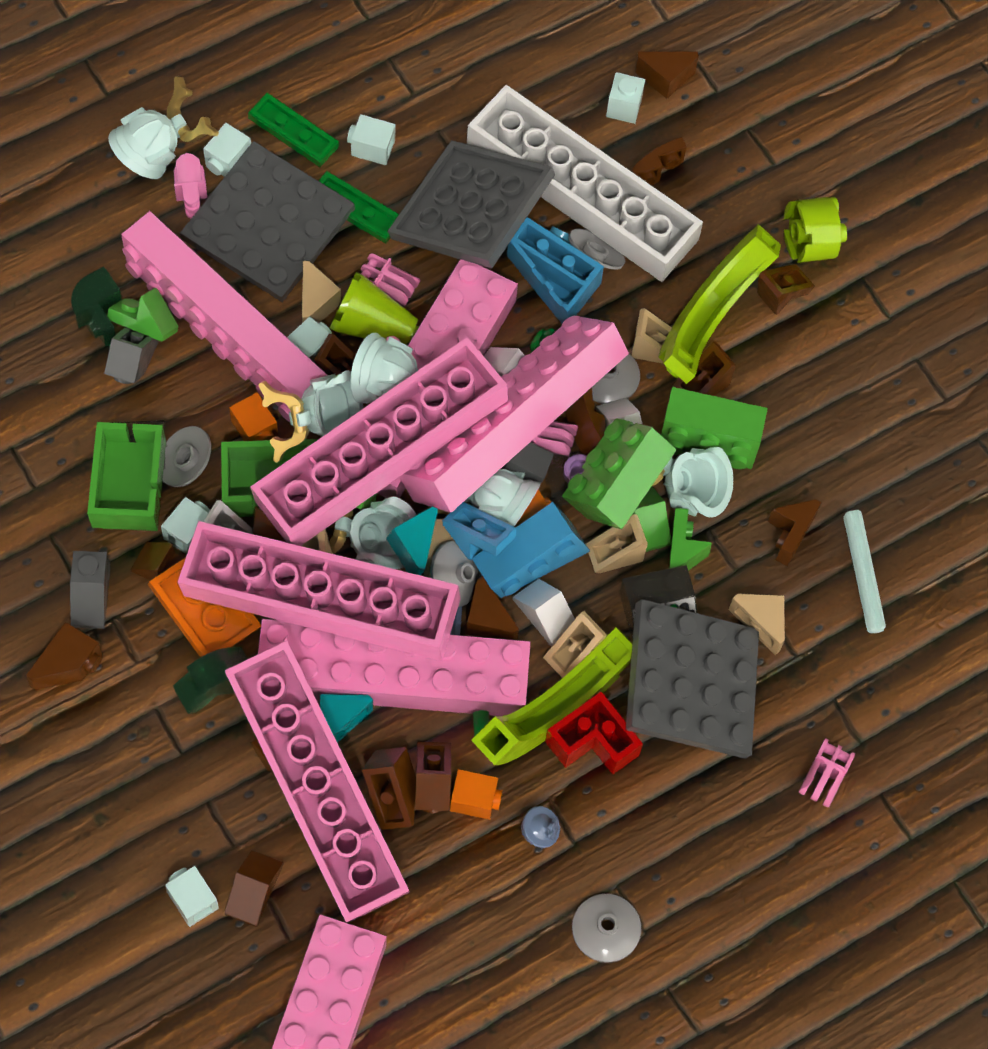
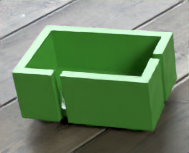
[661,387,768,469]
[562,418,676,530]
[87,422,166,531]
[221,439,318,517]

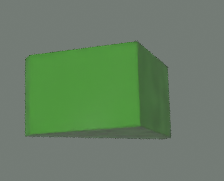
[632,487,672,552]

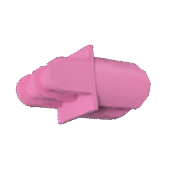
[174,153,207,219]
[361,254,420,306]
[531,421,578,456]
[799,738,856,808]

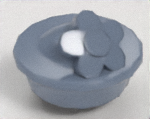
[521,806,560,848]

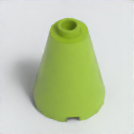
[329,272,419,345]

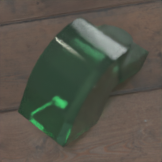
[71,266,122,347]
[173,647,248,714]

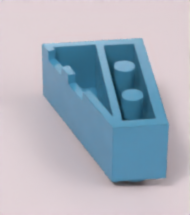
[472,502,590,598]

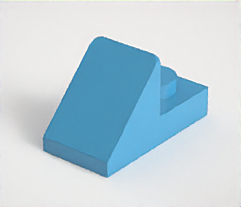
[442,502,516,560]

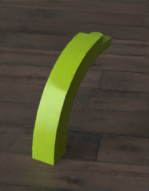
[658,224,781,384]
[471,627,632,765]

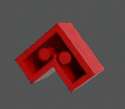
[545,692,643,775]

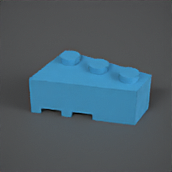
[507,217,604,324]

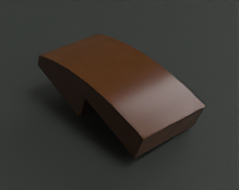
[631,137,687,186]
[565,387,606,456]

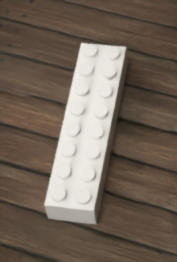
[467,85,703,282]

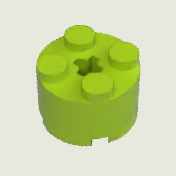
[784,197,847,263]

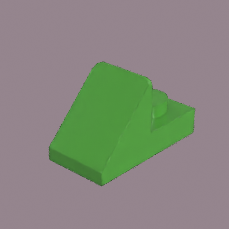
[107,288,178,342]
[668,508,712,581]

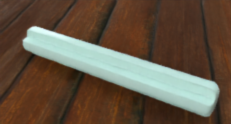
[844,510,886,633]

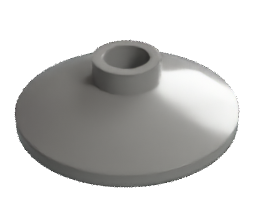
[569,229,625,270]
[592,354,640,404]
[163,426,211,487]
[430,541,480,607]
[572,894,641,963]

